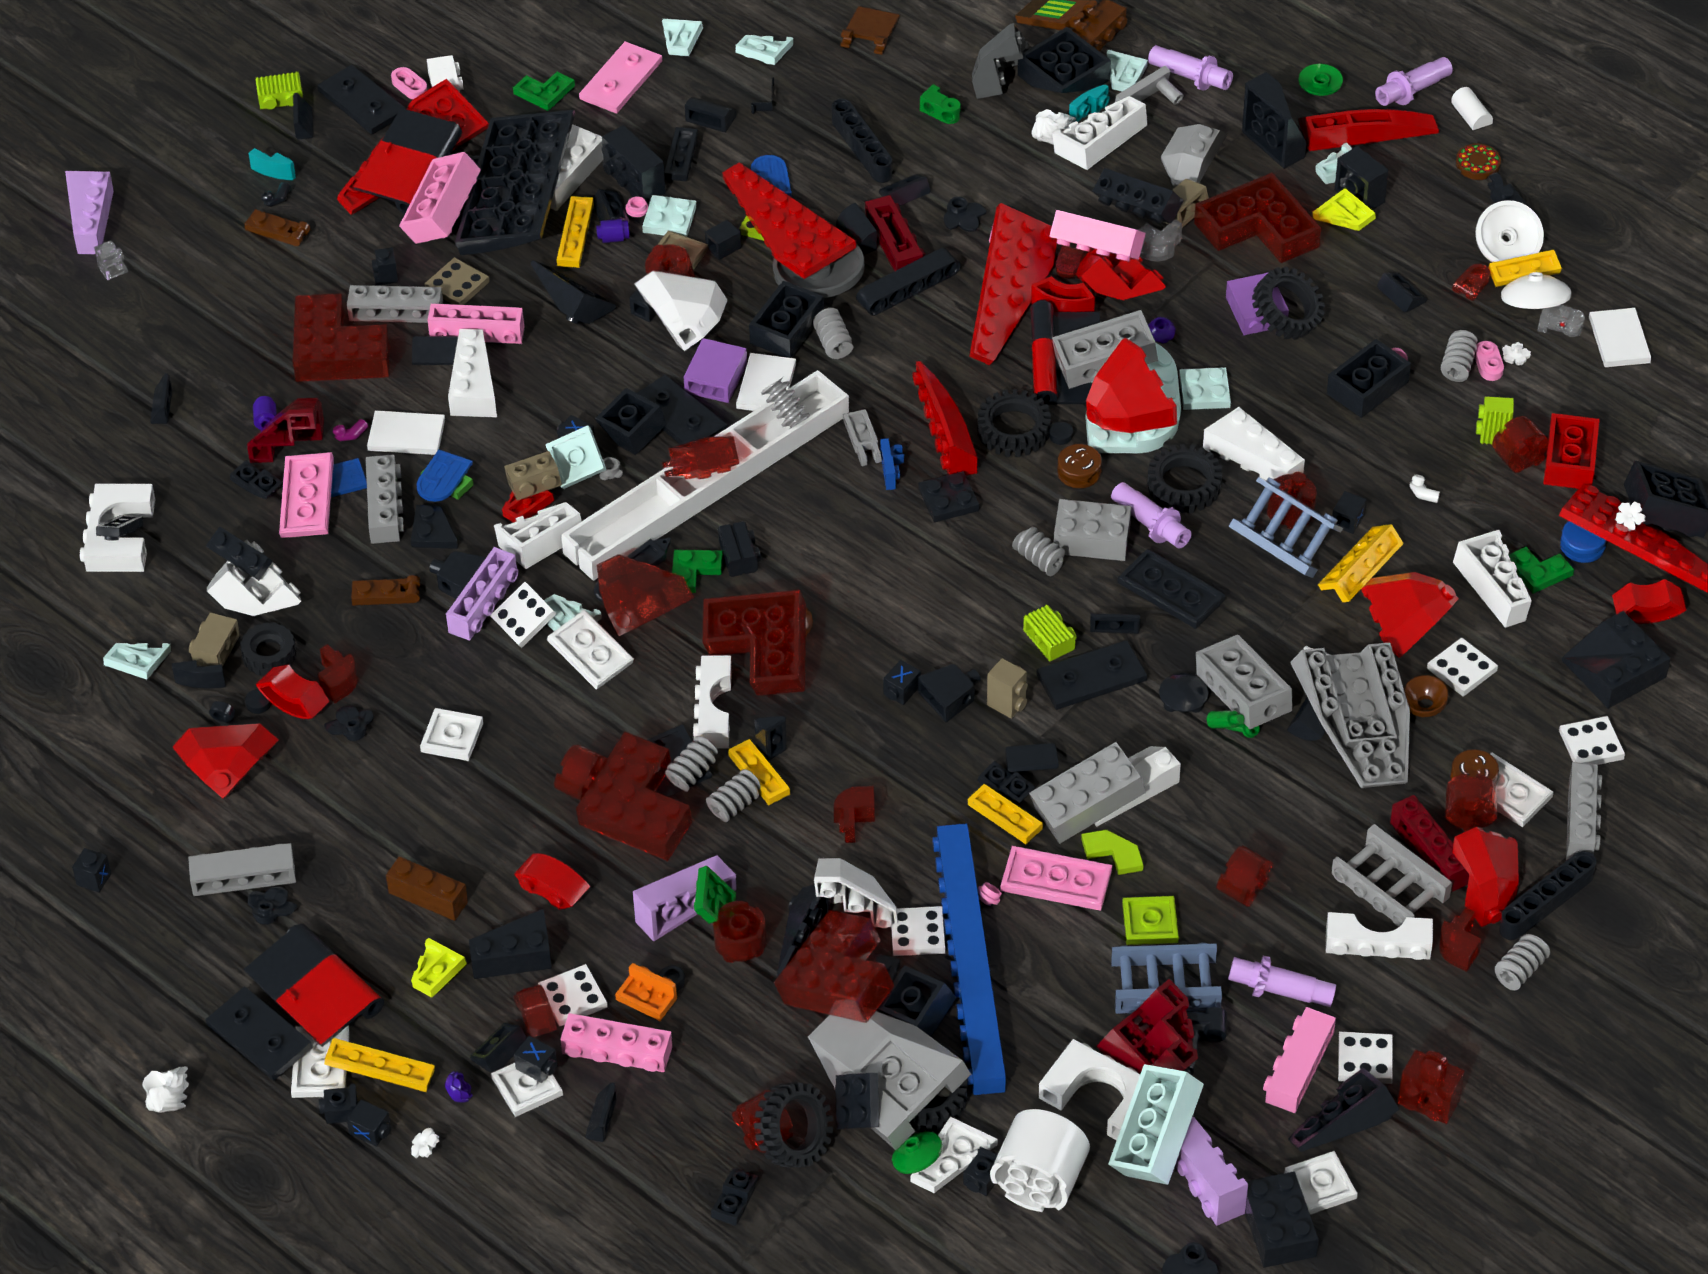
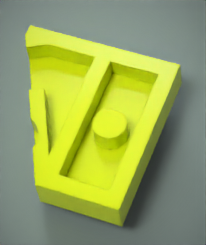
[1312,188,1376,231]
[411,938,467,997]

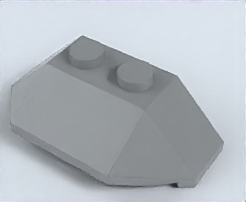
[1161,124,1227,187]

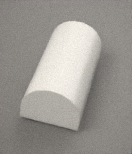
[1451,87,1493,130]

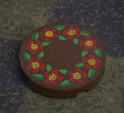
[1456,144,1501,180]

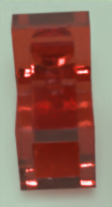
[318,644,357,703]
[834,786,875,843]
[1439,908,1481,972]
[513,984,557,1037]

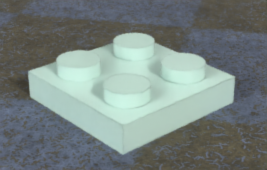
[642,195,696,237]
[1179,367,1231,410]
[545,426,606,489]

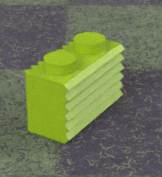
[255,71,303,110]
[1476,396,1513,446]
[1023,605,1077,662]

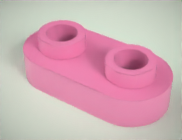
[391,67,427,99]
[1475,341,1504,381]

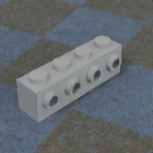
[347,285,443,323]
[366,455,404,544]
[1566,762,1602,861]
[188,843,296,896]

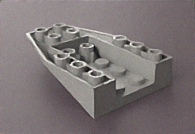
[1290,643,1410,788]
[808,1000,971,1150]

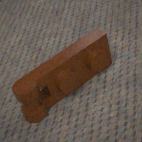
[244,209,311,246]
[351,575,420,606]

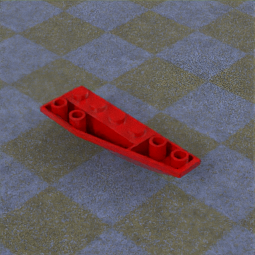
[1298,109,1439,151]
[912,361,977,476]

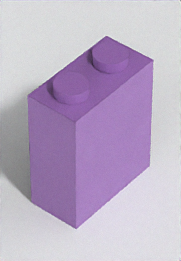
[1226,272,1289,335]
[684,338,747,403]

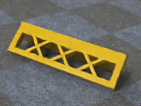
[1318,524,1404,602]

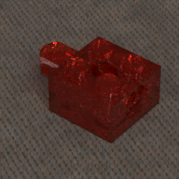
[662,436,739,479]
[1398,1050,1465,1124]

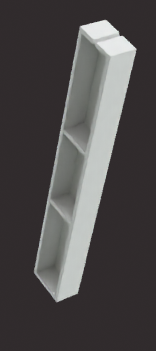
[561,370,849,581]

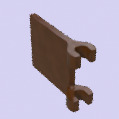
[841,6,900,55]

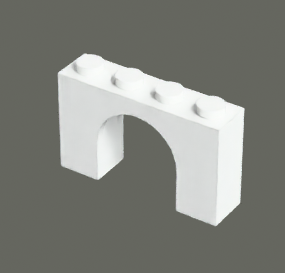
[80,484,155,572]
[1039,1039,1140,1140]

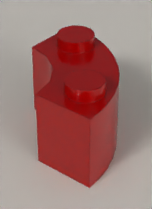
[1031,276,1095,312]
[1612,579,1686,624]
[255,664,330,719]
[514,853,590,910]

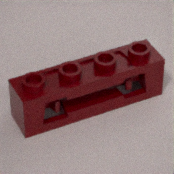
[865,195,925,271]
[1390,795,1469,892]

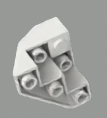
[634,271,727,351]
[207,540,301,616]
[814,858,898,928]

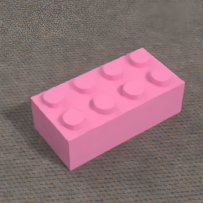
[399,152,481,244]

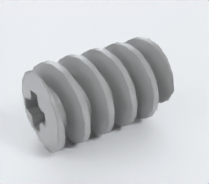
[813,308,854,359]
[1441,330,1478,382]
[761,377,810,429]
[1012,527,1065,576]
[665,736,718,792]
[706,769,761,822]
[1495,934,1550,991]

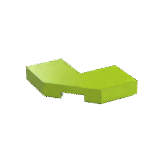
[1081,830,1143,875]

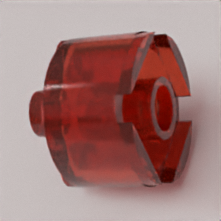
[645,244,695,277]
[1492,416,1549,473]
[1267,472,1317,529]
[554,744,608,804]
[1445,774,1497,832]
[1216,845,1273,907]
[713,901,766,963]
[732,1090,793,1153]

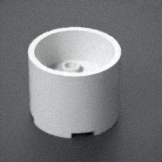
[990,1109,1090,1212]

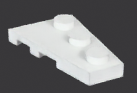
[911,1117,998,1193]

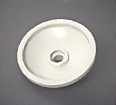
[1475,201,1544,263]
[1501,272,1571,309]

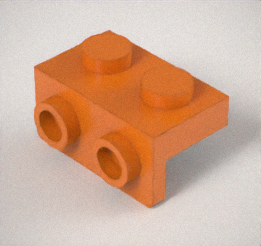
[615,963,677,1021]

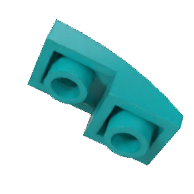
[1069,85,1110,122]
[249,148,296,180]

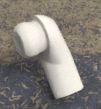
[1410,475,1440,503]

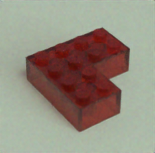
[1194,173,1321,263]
[293,294,389,382]
[703,590,806,696]
[576,732,692,861]
[774,910,894,1023]

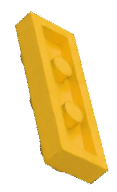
[1488,250,1562,287]
[728,739,790,805]
[968,784,1043,844]

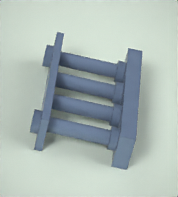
[1229,477,1343,578]
[1111,943,1222,1014]

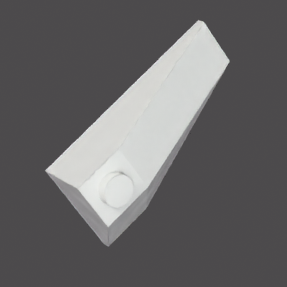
[1094,746,1181,826]

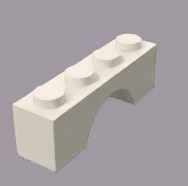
[693,656,732,748]
[1326,912,1433,960]

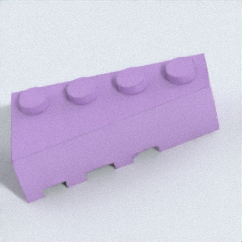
[65,171,114,254]
[633,855,737,941]
[1176,1117,1248,1226]

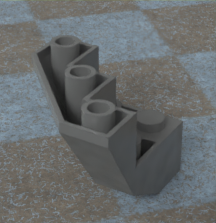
[972,23,1030,99]

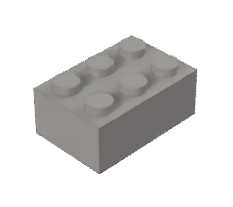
[1054,499,1131,561]

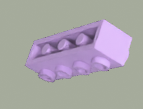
[446,547,518,641]

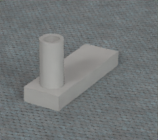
[1115,66,1184,105]

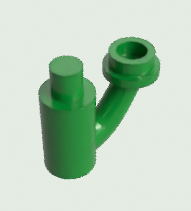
[1207,711,1260,738]

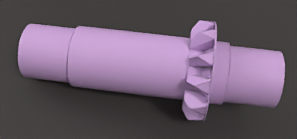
[1148,45,1233,91]
[1375,57,1453,106]
[1111,482,1191,548]
[1228,955,1336,1007]

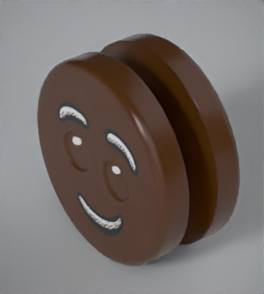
[1057,444,1102,488]
[1450,749,1499,798]

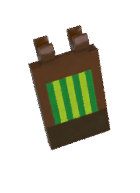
[1015,0,1100,31]

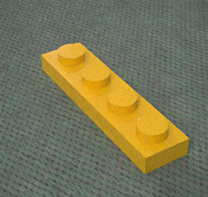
[557,196,594,268]
[324,1038,435,1092]

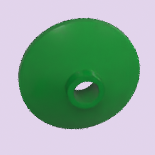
[1299,64,1343,96]
[892,1132,943,1174]

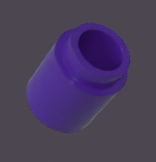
[596,219,629,243]
[253,396,277,430]

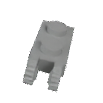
[843,409,882,466]

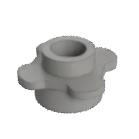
[599,457,623,480]

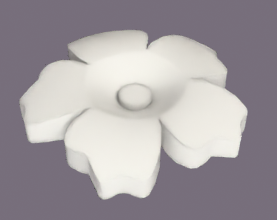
[1502,342,1531,365]
[1615,502,1646,531]
[411,1128,439,1158]

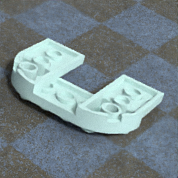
[1085,343,1181,453]

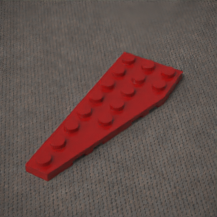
[337,79,489,215]
[722,162,856,279]
[969,203,1057,365]
[1559,483,1708,593]

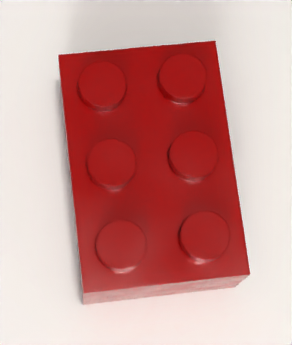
[1543,413,1599,489]

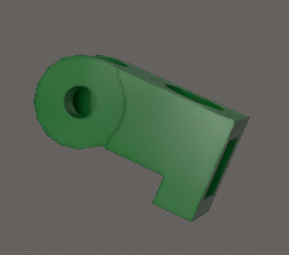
[920,84,960,124]

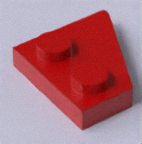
[502,490,554,523]

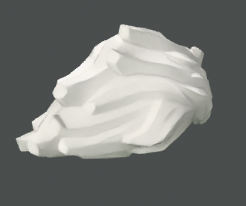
[1032,109,1076,145]
[142,1066,189,1113]

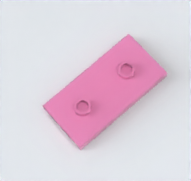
[579,42,662,114]
[279,452,334,538]
[1000,846,1112,911]

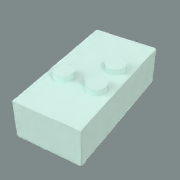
[1108,1064,1204,1185]

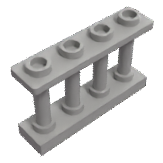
[1332,824,1452,927]

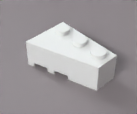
[494,502,582,569]

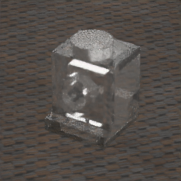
[94,240,128,280]

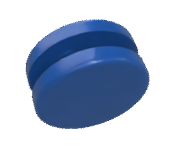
[1560,521,1607,563]

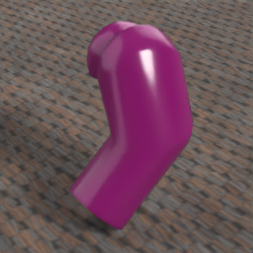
[333,419,368,441]

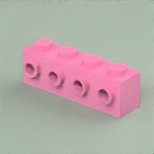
[1050,210,1146,262]
[428,304,524,344]
[1263,1007,1336,1113]
[561,1013,672,1072]

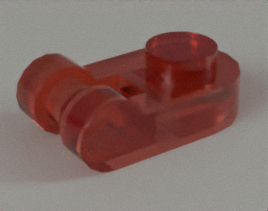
[1056,245,1085,278]
[1452,264,1490,301]

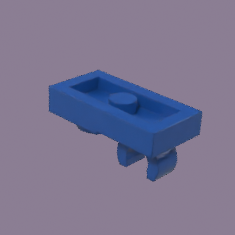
[880,438,904,490]

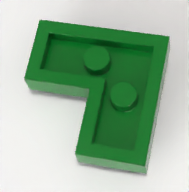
[513,72,575,111]
[1508,547,1574,594]
[671,550,723,593]
[694,866,736,924]

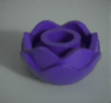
[1148,317,1176,343]
[445,1071,473,1103]

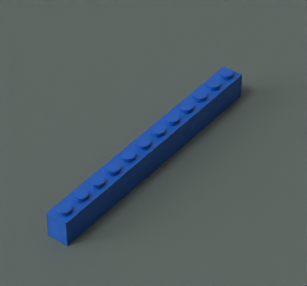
[932,824,1006,1095]

